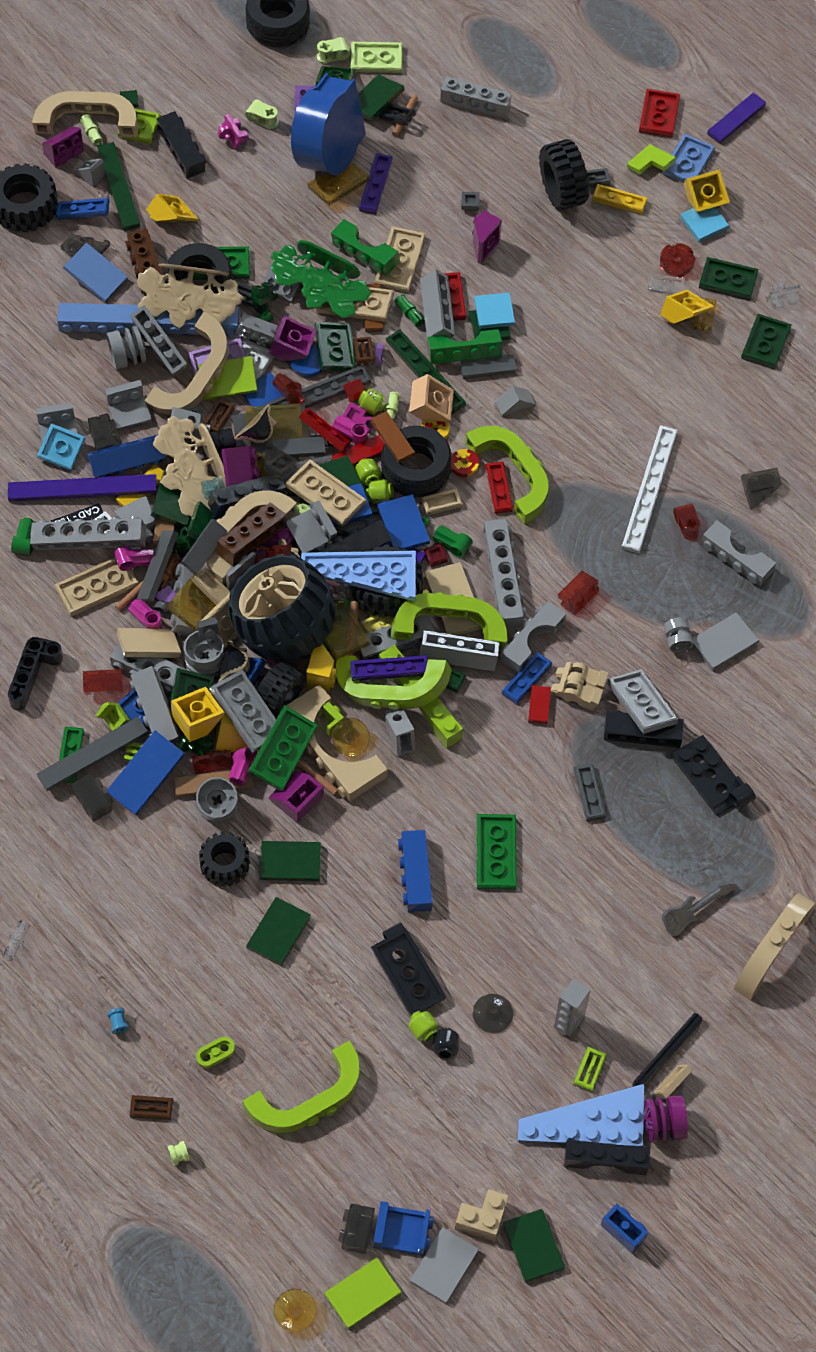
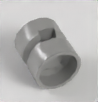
[664,617,693,653]

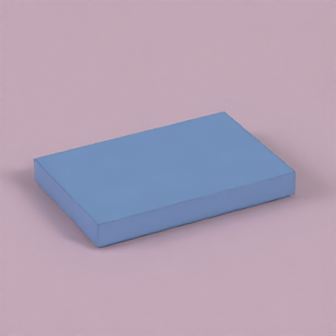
[662,134,715,183]
[63,243,128,303]

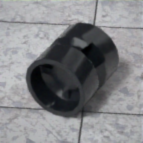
[209,428,236,455]

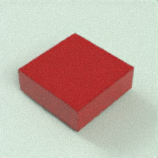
[343,378,365,402]

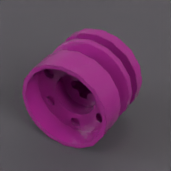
[644,1095,688,1143]

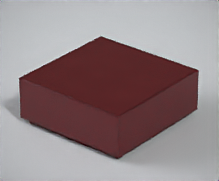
[424,544,448,568]

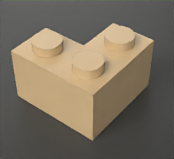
[455,1189,508,1242]

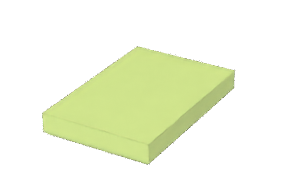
[351,42,402,73]

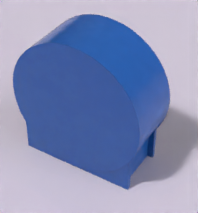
[291,73,366,175]

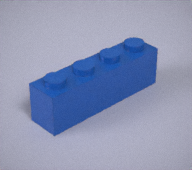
[87,435,166,477]
[398,830,432,912]

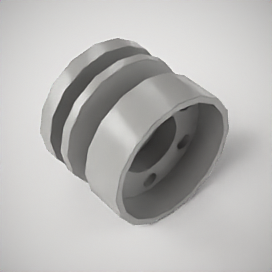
[106,326,146,370]
[183,631,225,679]
[196,777,238,823]

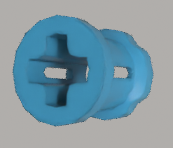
[107,1008,129,1034]

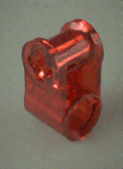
[673,503,700,540]

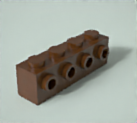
[125,229,163,296]
[217,502,287,566]

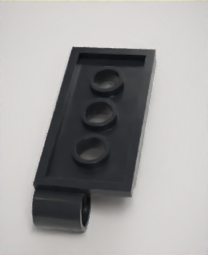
[671,735,756,816]
[371,922,446,1017]

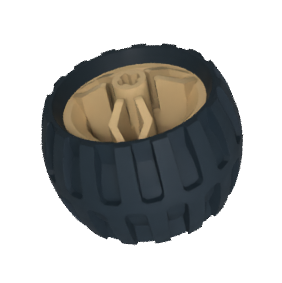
[229,554,336,663]

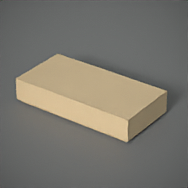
[421,489,462,516]
[192,567,230,605]
[653,1065,693,1099]

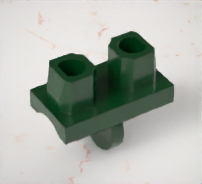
[245,282,278,313]
[173,526,196,557]
[179,733,214,760]

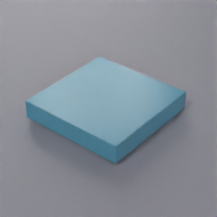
[680,207,729,242]
[474,293,515,329]
[37,423,86,471]

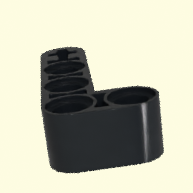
[8,637,63,710]

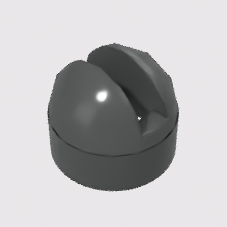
[152,600,169,617]

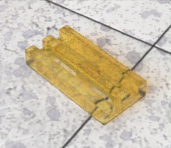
[694,297,717,332]

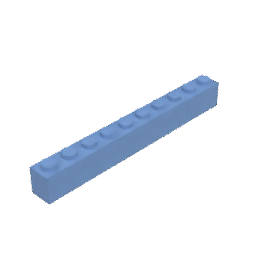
[57,303,240,336]

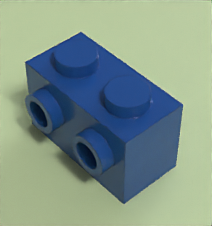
[601,1203,648,1253]

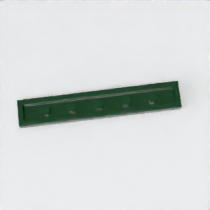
[97,142,141,231]
[386,329,466,415]

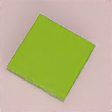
[118,109,161,144]

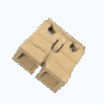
[551,662,608,711]

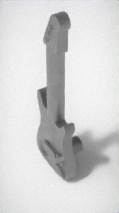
[662,882,738,936]

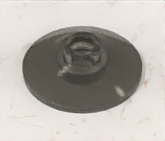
[473,994,513,1033]

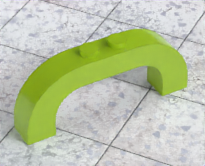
[465,426,548,524]
[391,592,507,650]
[336,655,452,710]
[242,1040,359,1133]

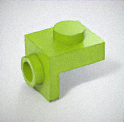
[95,702,130,731]
[323,702,344,737]

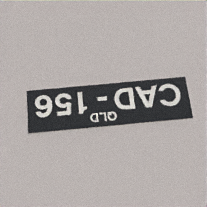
[51,503,103,522]

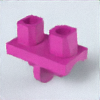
[217,114,249,149]

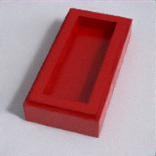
[528,685,551,724]

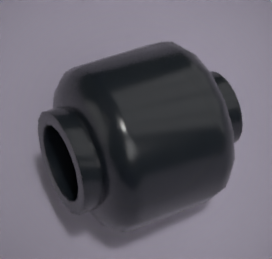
[432,1027,460,1059]

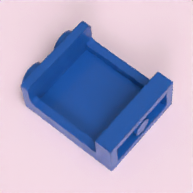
[373,1201,434,1256]

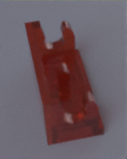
[255,544,292,563]
[558,570,599,615]
[83,669,123,693]

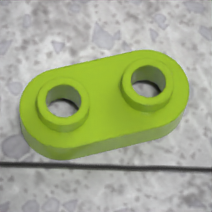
[196,1037,235,1069]

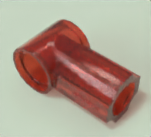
[272,373,304,406]

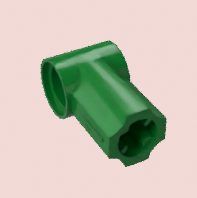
[11,518,36,555]
[433,525,473,558]

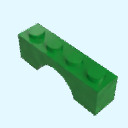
[331,219,400,276]
[427,329,502,364]

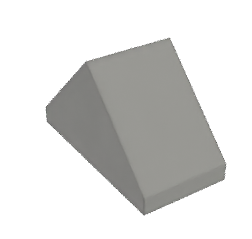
[74,159,105,187]
[495,386,535,417]

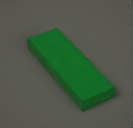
[59,726,84,783]

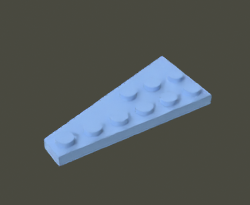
[301,551,416,602]
[518,1084,644,1147]

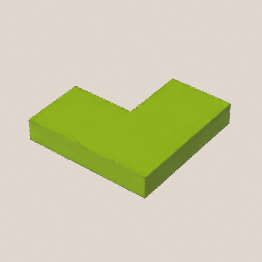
[627,144,676,174]

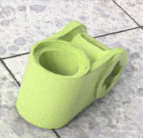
[317,37,351,64]
[245,100,279,129]

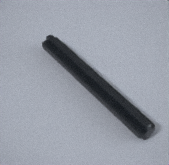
[632,1013,703,1087]

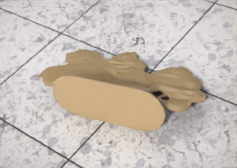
[137,264,243,329]
[153,415,228,517]

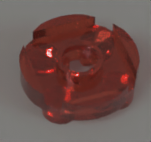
[660,243,695,278]

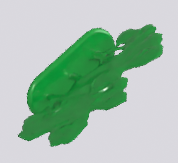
[271,240,371,318]

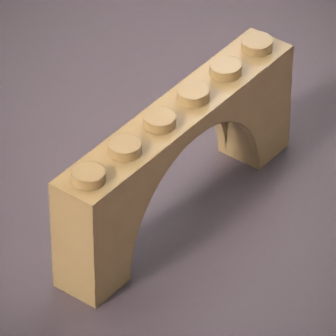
[286,684,388,802]

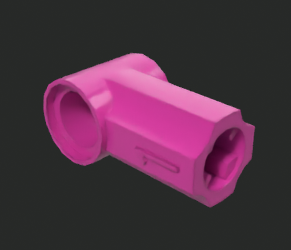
[332,415,368,445]
[114,546,154,571]
[128,599,163,629]
[228,747,258,786]

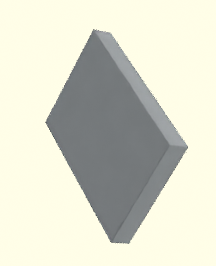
[692,613,759,671]
[410,1227,479,1304]

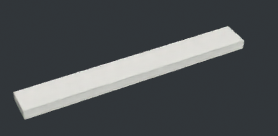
[621,425,678,554]

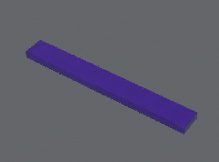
[8,474,157,502]

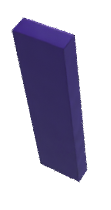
[707,92,766,144]
[359,153,393,215]
[350,655,428,681]

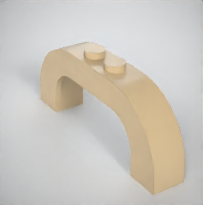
[32,91,138,137]
[145,312,229,415]
[205,491,297,586]
[734,892,816,1001]

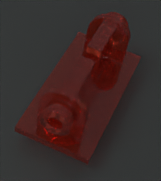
[191,749,233,775]

